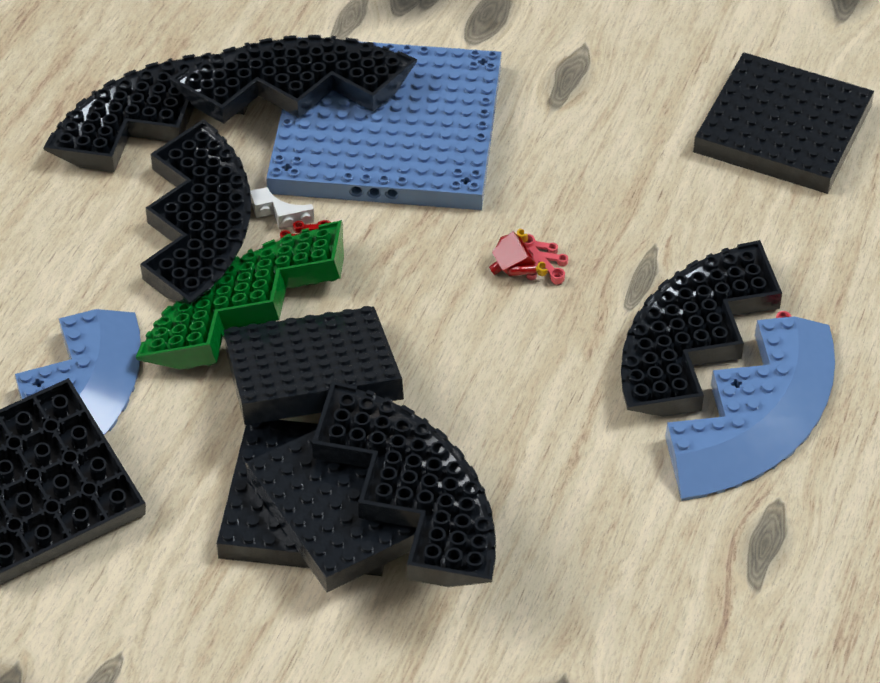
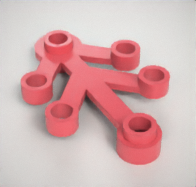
[525,234,568,285]

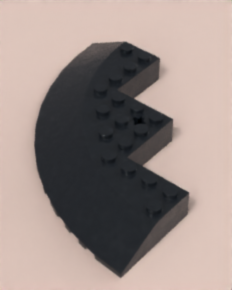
[169,35,417,124]
[43,52,248,172]
[140,119,251,305]
[621,240,782,417]
[312,381,496,587]

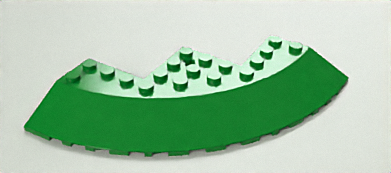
[136,220,344,369]

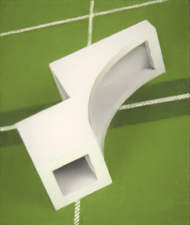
[251,187,314,229]

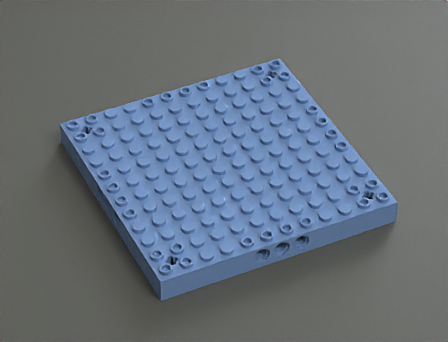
[266,37,501,210]

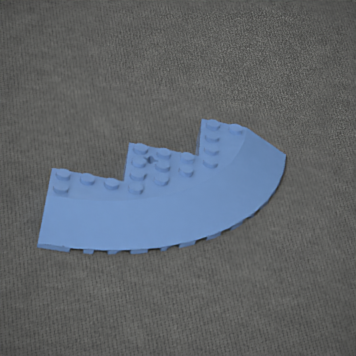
[15,309,141,435]
[665,316,835,501]

